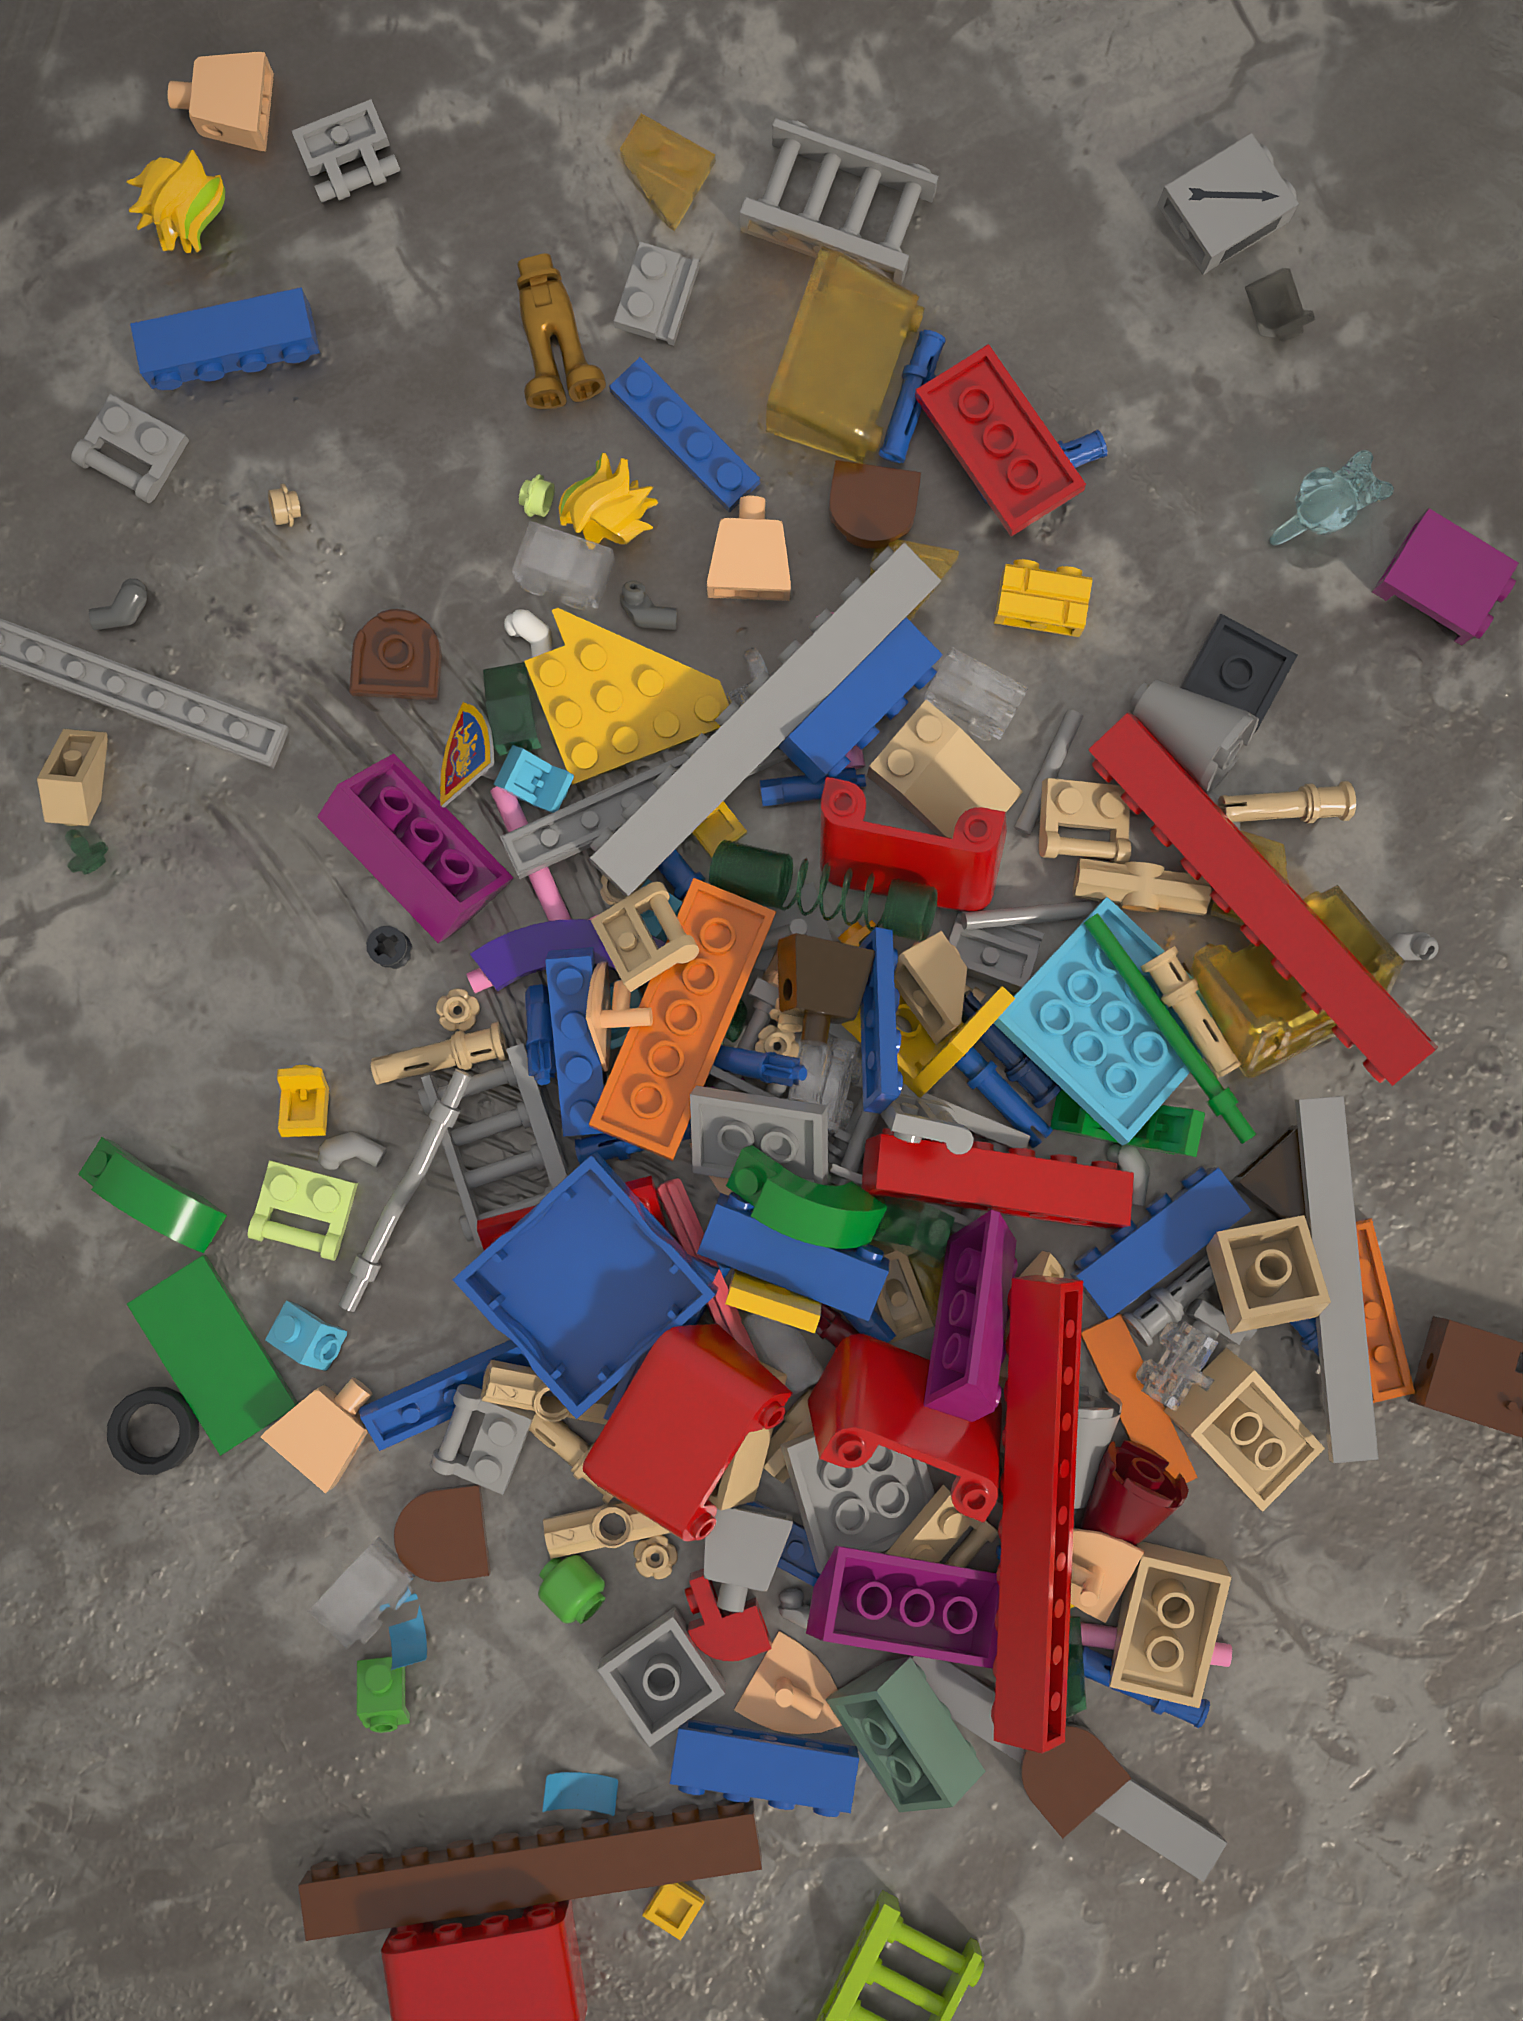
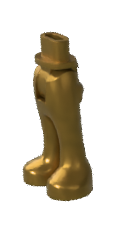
[517,253,606,409]

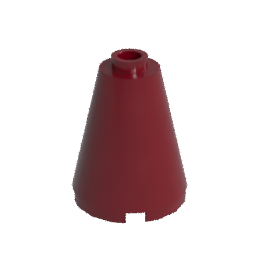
[1080,1440,1189,1546]

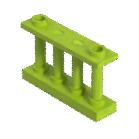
[816,1890,984,2021]

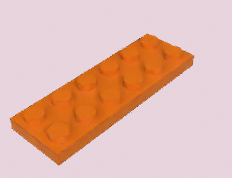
[589,878,776,1161]

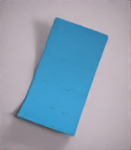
[382,1594,427,1670]
[542,1772,618,1816]

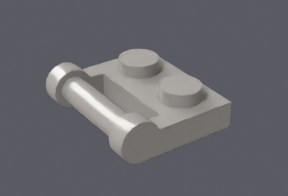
[71,394,189,503]
[881,1094,973,1154]
[429,1384,536,1495]

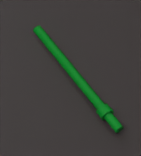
[1083,913,1256,1144]

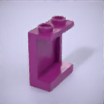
[1372,508,1519,646]

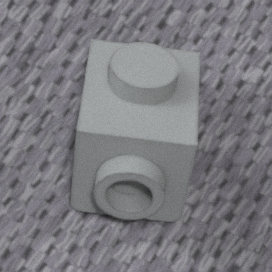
[1185,1299,1257,1345]

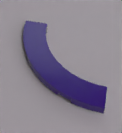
[470,919,666,992]

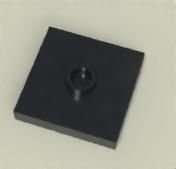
[1180,614,1298,733]

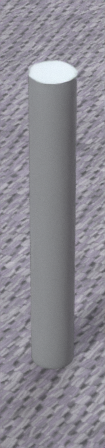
[1014,709,1083,835]
[961,901,1093,930]

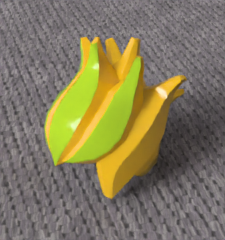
[126,149,226,253]
[558,453,658,551]

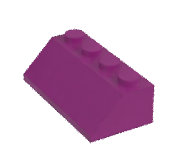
[317,753,514,943]
[924,1209,1018,1422]
[806,1545,1000,1669]

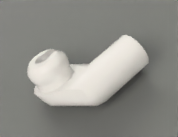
[504,609,553,658]

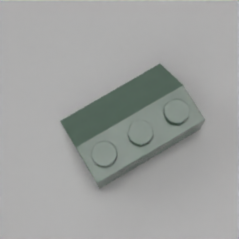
[826,1657,986,1812]

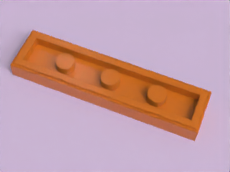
[1356,1218,1415,1403]
[1081,1313,1198,1483]

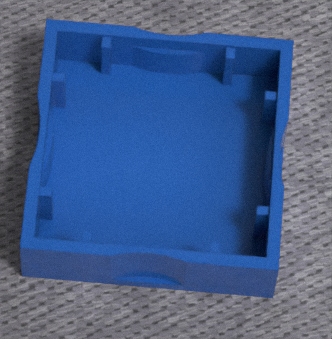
[452,1152,718,1419]

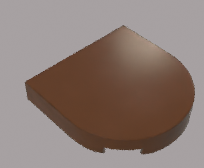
[828,460,921,549]
[349,609,442,700]
[394,1484,491,1582]
[1021,1724,1132,1839]

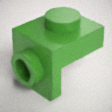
[357,1657,410,1733]

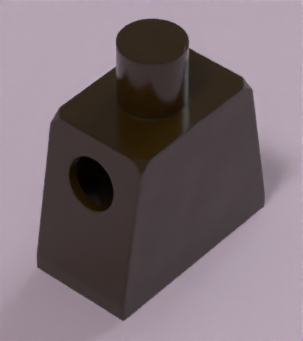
[777,933,875,1046]
[1230,1125,1306,1220]

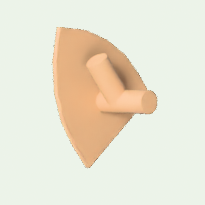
[586,961,653,1072]
[1071,1529,1144,1623]
[734,1631,842,1735]

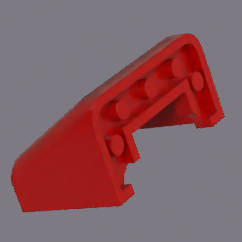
[820,777,1007,912]
[582,1324,793,1542]
[807,1334,1002,1523]

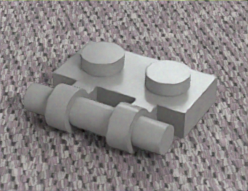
[292,99,401,203]

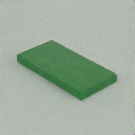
[127,1255,299,1456]

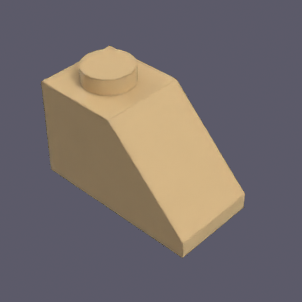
[37,729,108,826]
[894,931,967,1045]

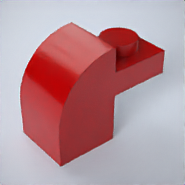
[684,1568,772,1661]

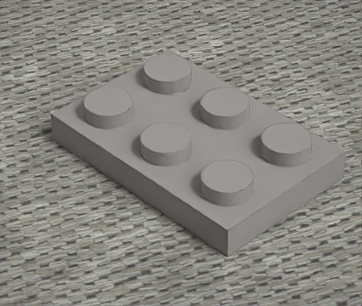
[690,1086,828,1185]

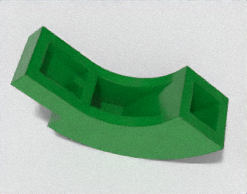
[1050,1089,1205,1157]
[78,1137,227,1253]
[726,1145,888,1249]

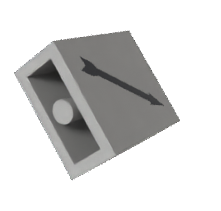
[1157,133,1299,275]

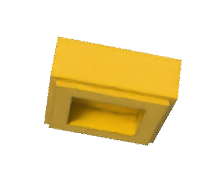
[692,801,747,860]
[642,1882,705,1941]

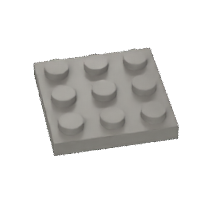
[780,1431,935,1574]

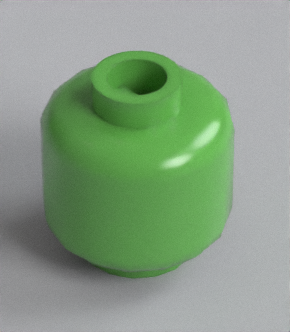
[538,1555,605,1624]

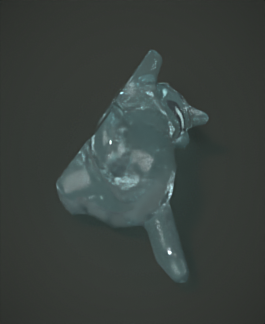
[1269,450,1394,545]

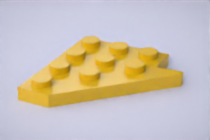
[524,608,729,785]

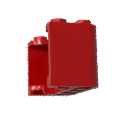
[381,1900,588,2021]

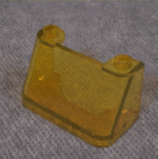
[766,245,925,464]
[1191,885,1405,1078]

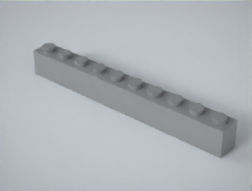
[589,542,941,897]

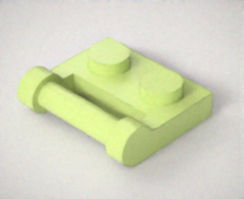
[248,1161,358,1261]

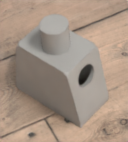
[704,1504,793,1612]

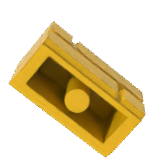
[994,559,1092,637]

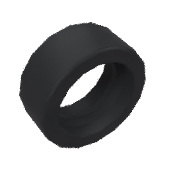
[107,1387,199,1475]

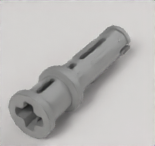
[1122,1254,1216,1347]

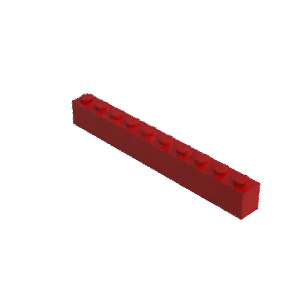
[1088,713,1438,1086]
[991,1275,1083,1754]

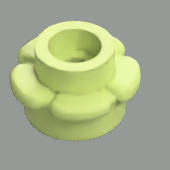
[519,474,555,517]

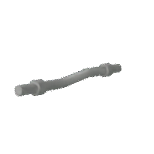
[339,1069,472,1312]

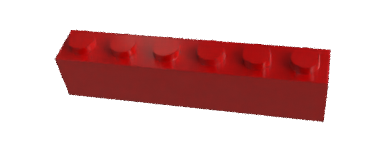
[861,1128,1134,1230]

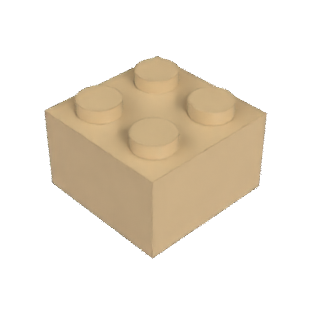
[1206,1215,1331,1334]

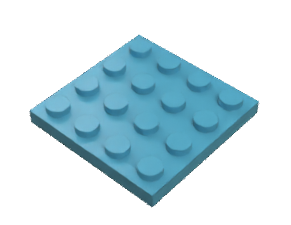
[993,897,1236,1146]

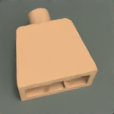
[168,52,274,151]
[707,496,791,601]
[261,1377,373,1493]

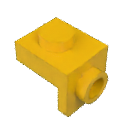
[277,1065,329,1137]

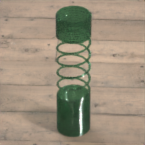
[709,839,937,942]

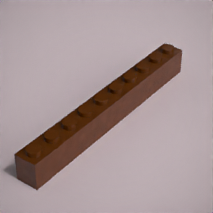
[298,1799,762,1941]

